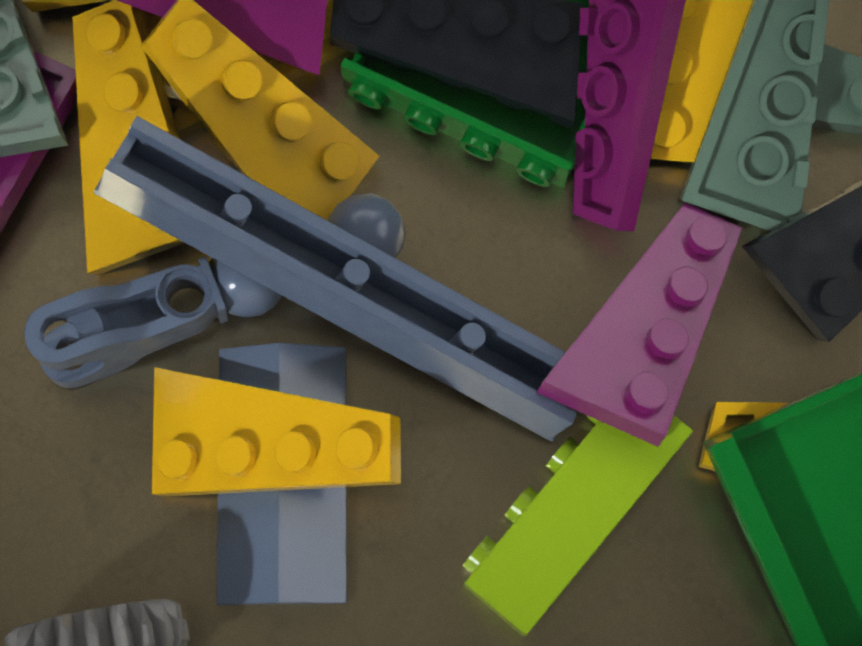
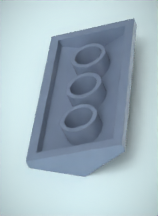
[217,342,347,605]

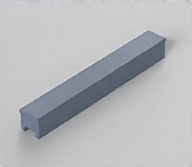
[94,116,577,442]

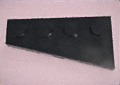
[330,0,583,129]
[742,181,862,342]

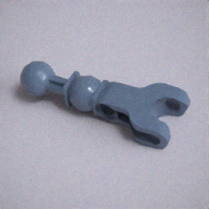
[24,193,406,388]

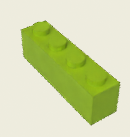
[462,415,693,636]

